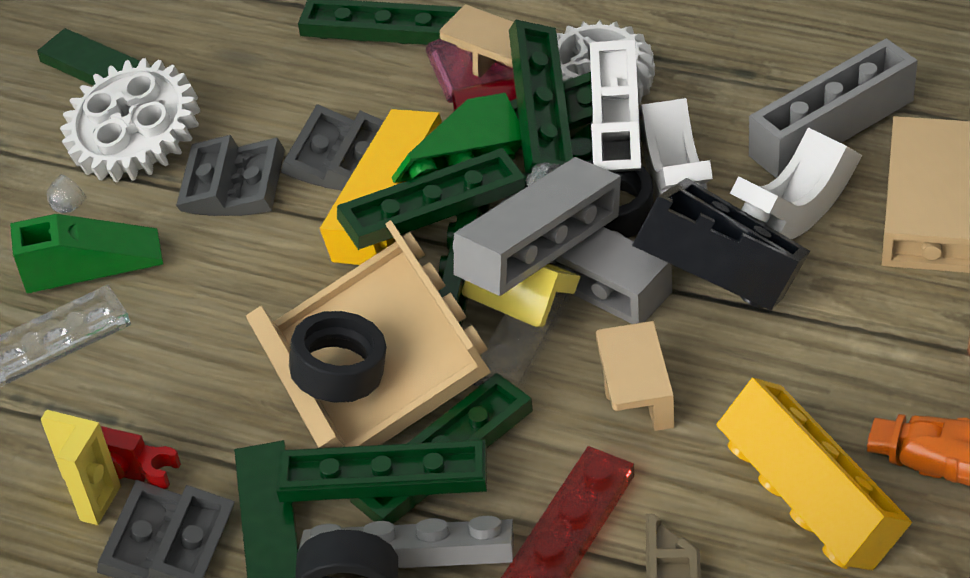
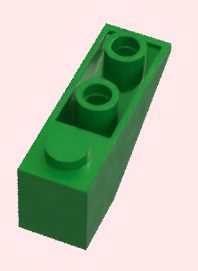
[391,93,522,183]
[10,214,163,293]

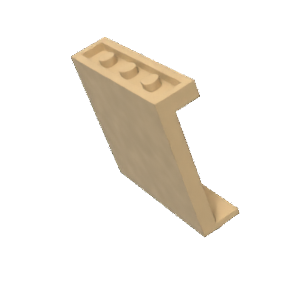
[881,116,970,273]
[245,220,491,448]

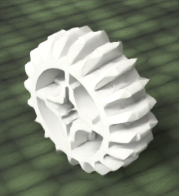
[557,20,655,104]

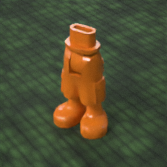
[867,414,970,486]

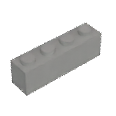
[748,38,918,178]
[453,157,621,296]
[500,194,672,324]

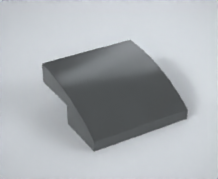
[281,104,384,191]
[176,135,285,216]
[97,480,235,578]

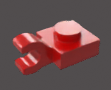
[101,426,181,489]

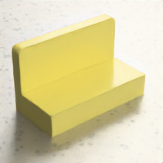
[462,263,581,327]
[41,410,121,525]

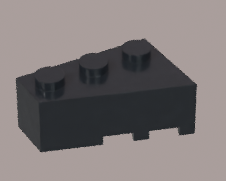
[632,178,810,310]

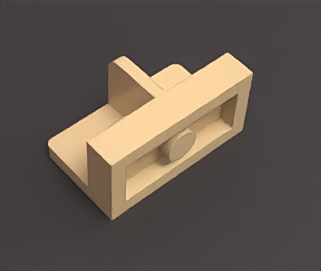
[440,4,514,77]
[596,321,674,431]

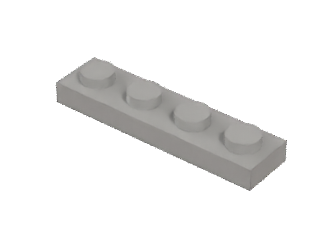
[298,516,514,568]

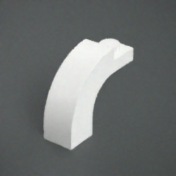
[590,40,641,172]
[639,98,713,199]
[730,128,862,239]

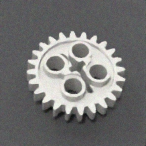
[60,58,200,182]

